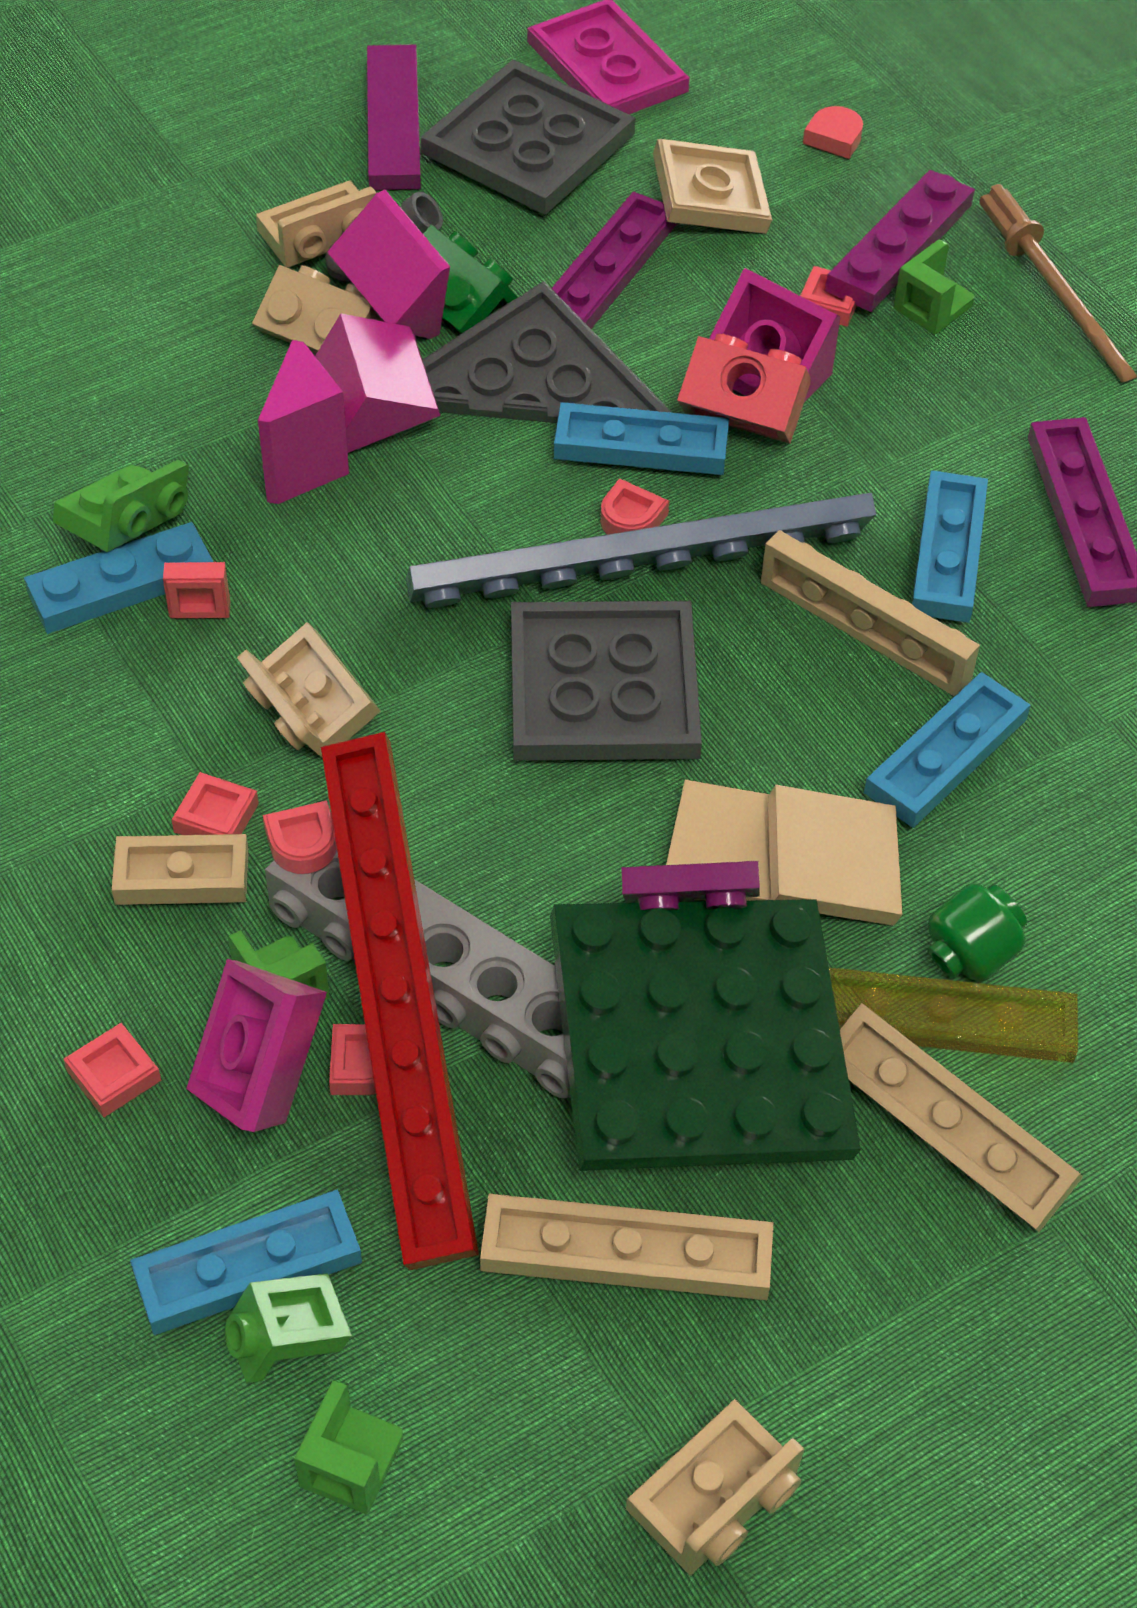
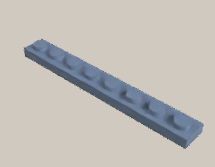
[406,492,876,608]

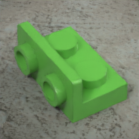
[53,460,189,552]

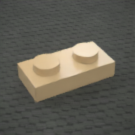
[112,834,249,905]

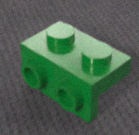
[423,225,518,334]

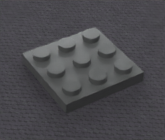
[421,59,636,215]
[511,601,702,761]

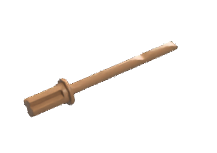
[979,184,1137,383]

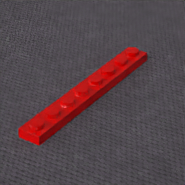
[321,732,479,1270]

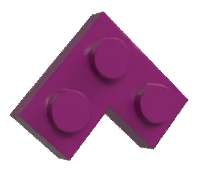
[621,861,760,910]

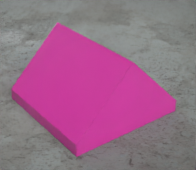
[327,190,450,339]
[709,268,841,402]
[315,313,441,453]
[258,340,349,504]
[186,959,327,1132]

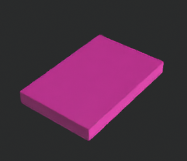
[527,0,690,114]

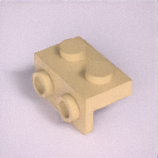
[256,180,377,268]
[252,265,384,354]
[237,622,381,757]
[626,1399,805,1576]

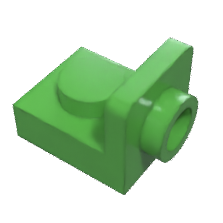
[225,1273,352,1383]

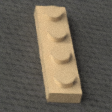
[761,530,980,696]
[840,1003,1083,1232]
[480,1194,774,1300]

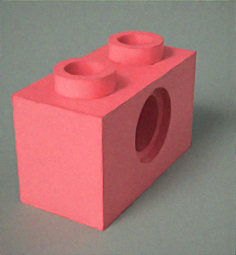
[677,334,811,444]

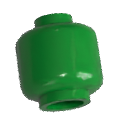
[927,884,1028,982]

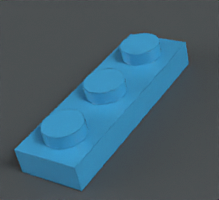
[554,402,729,475]
[912,470,988,623]
[24,522,213,634]
[864,672,1031,828]
[130,1189,362,1335]

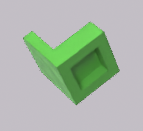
[893,239,975,335]
[228,930,330,1000]
[294,1380,403,1515]

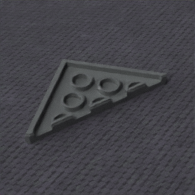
[422,281,672,423]

